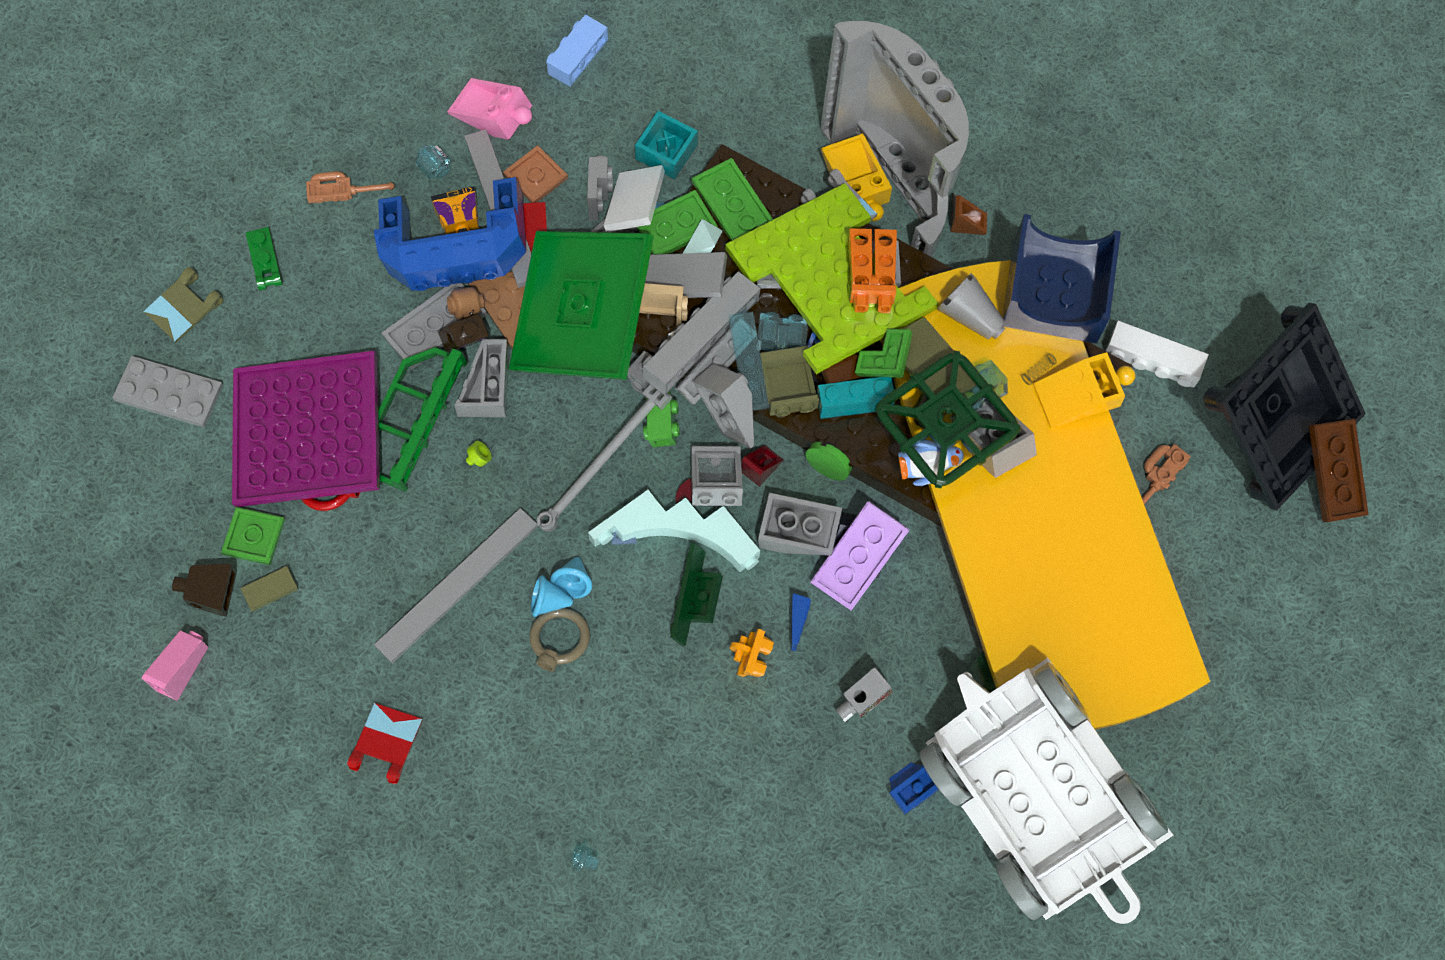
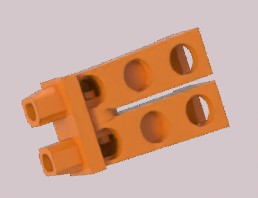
[848,228,897,313]

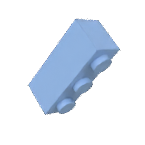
[546,14,608,87]

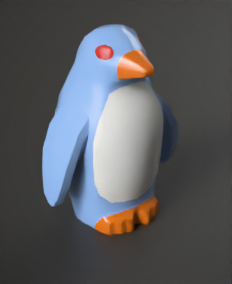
[898,439,964,486]

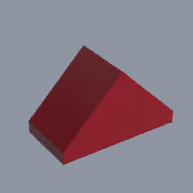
[741,445,784,487]

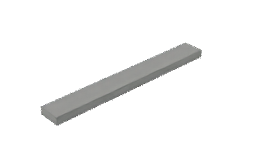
[464,129,531,288]
[374,508,538,664]

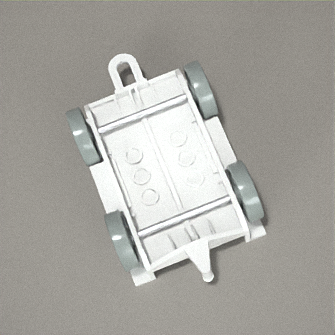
[919,658,1173,924]

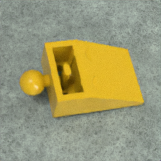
[821,133,892,221]
[1033,352,1135,428]

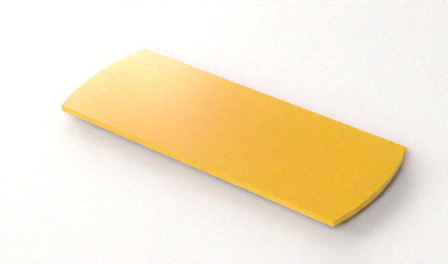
[880,260,1211,730]

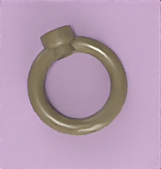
[529,608,590,672]

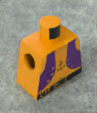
[431,186,479,235]

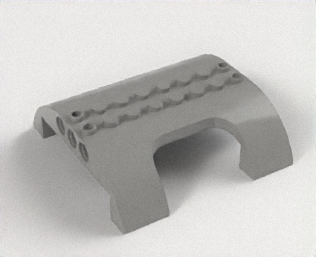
[820,21,969,257]

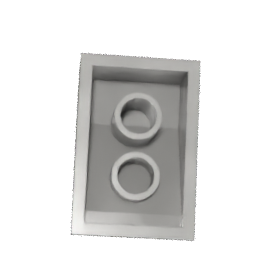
[693,363,754,449]
[950,398,1037,478]
[758,493,842,556]

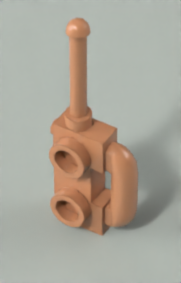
[306,171,395,203]
[1142,444,1191,504]

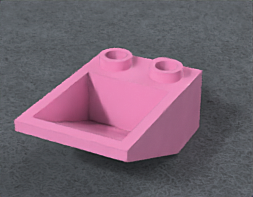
[447,78,532,140]

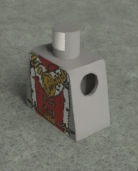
[835,667,892,722]

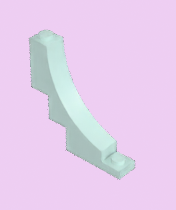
[588,490,760,572]

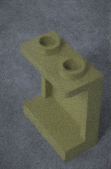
[759,346,819,417]

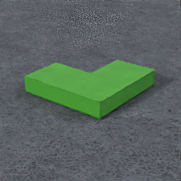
[855,329,913,378]

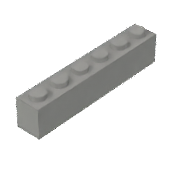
[642,271,761,395]

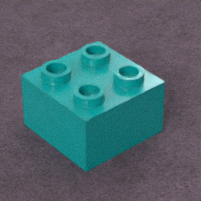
[635,111,698,179]

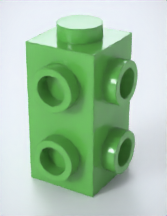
[643,390,680,447]

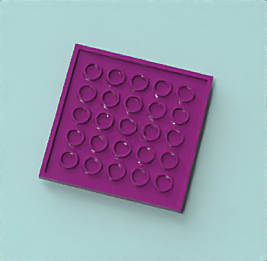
[232,351,380,507]

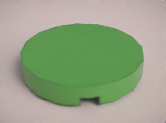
[805,442,852,481]

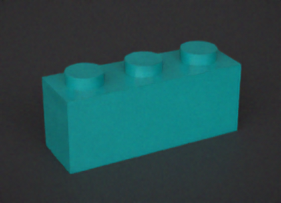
[817,377,894,419]

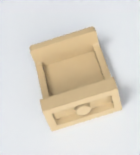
[639,283,688,328]

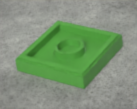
[221,507,285,565]

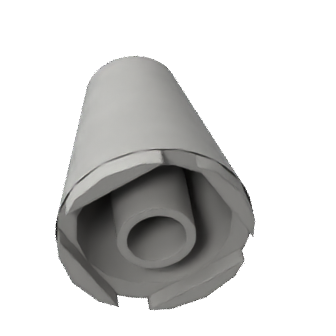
[938,273,1005,339]

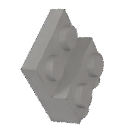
[587,155,613,221]

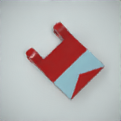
[347,703,422,784]

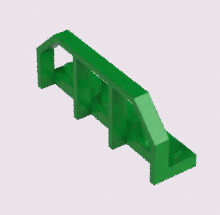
[378,347,467,492]

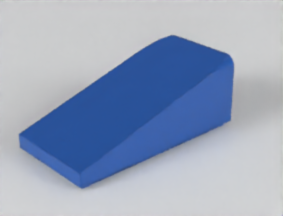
[791,594,811,651]

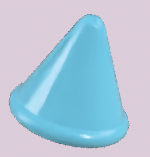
[550,557,592,599]
[531,575,573,617]

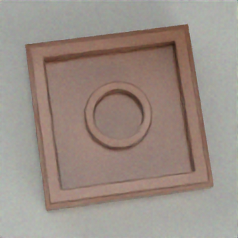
[503,145,568,203]

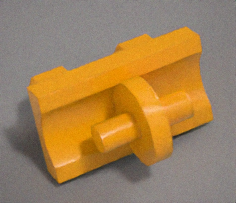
[729,629,774,677]

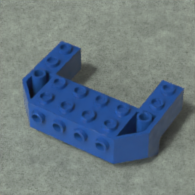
[374,177,526,291]

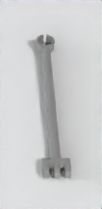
[537,384,672,532]

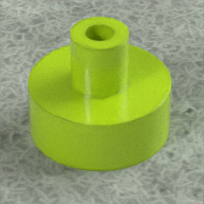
[466,441,492,467]

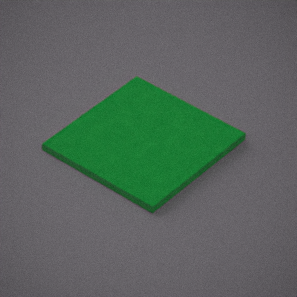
[509,231,654,380]

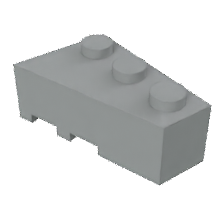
[454,339,509,417]

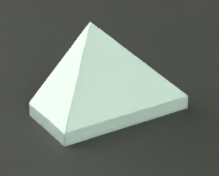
[683,219,722,254]

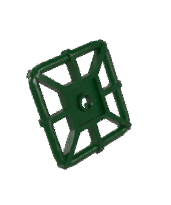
[875,350,1021,489]

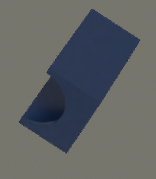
[1002,214,1121,344]

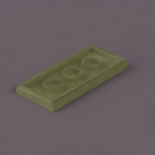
[883,317,977,395]

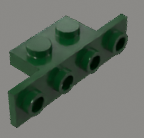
[670,543,723,646]

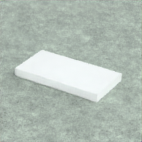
[604,165,665,232]

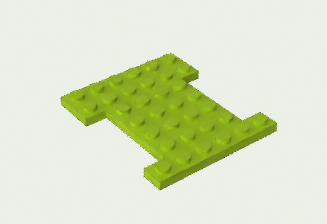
[725,183,939,374]

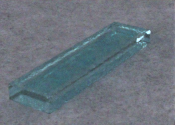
[728,312,769,411]

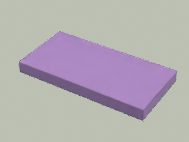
[810,501,909,611]

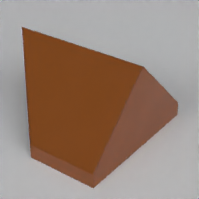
[951,192,987,235]

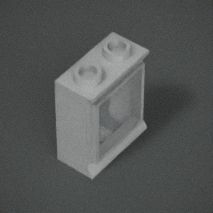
[691,446,743,506]

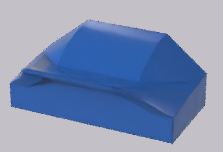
[889,763,939,815]

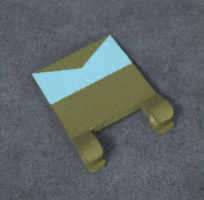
[143,267,224,343]

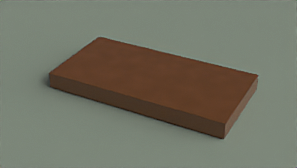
[1309,419,1369,522]

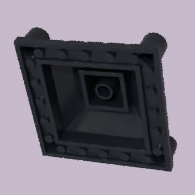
[1204,303,1366,511]

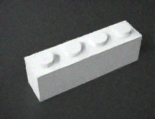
[1105,321,1209,387]

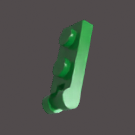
[245,227,283,291]

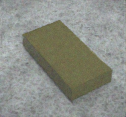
[240,566,298,612]

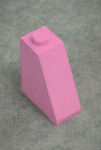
[141,631,208,701]

